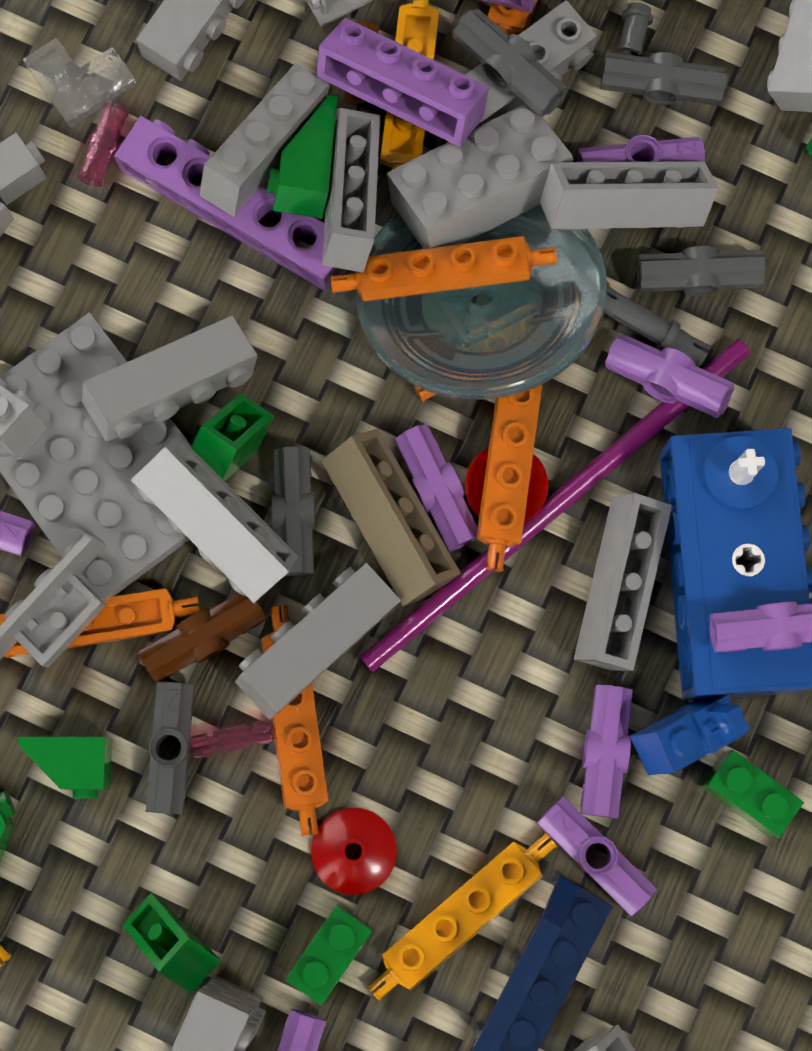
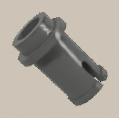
[617,2,654,57]

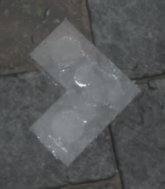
[23,38,137,128]

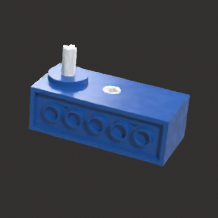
[659,428,812,701]

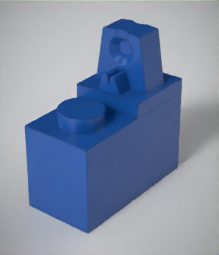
[630,695,750,775]

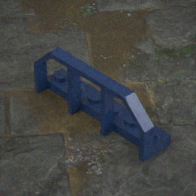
[471,874,613,1051]

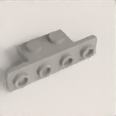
[0,533,107,668]

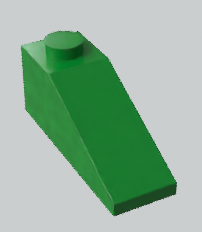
[267,95,337,219]

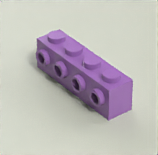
[316,18,489,147]

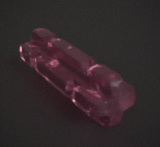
[190,720,274,759]

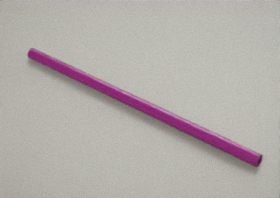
[359,339,751,673]

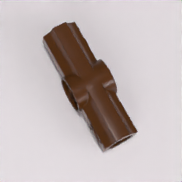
[138,593,267,684]

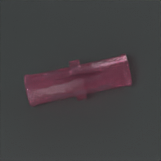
[77,102,129,188]

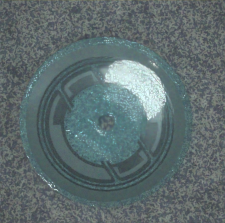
[356,204,607,399]

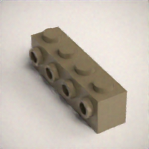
[321,428,461,606]

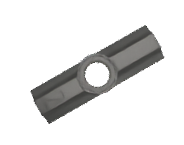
[453,8,567,117]
[600,52,727,106]
[636,246,766,296]
[272,446,316,577]
[146,682,195,815]

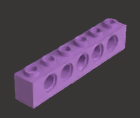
[114,116,340,292]

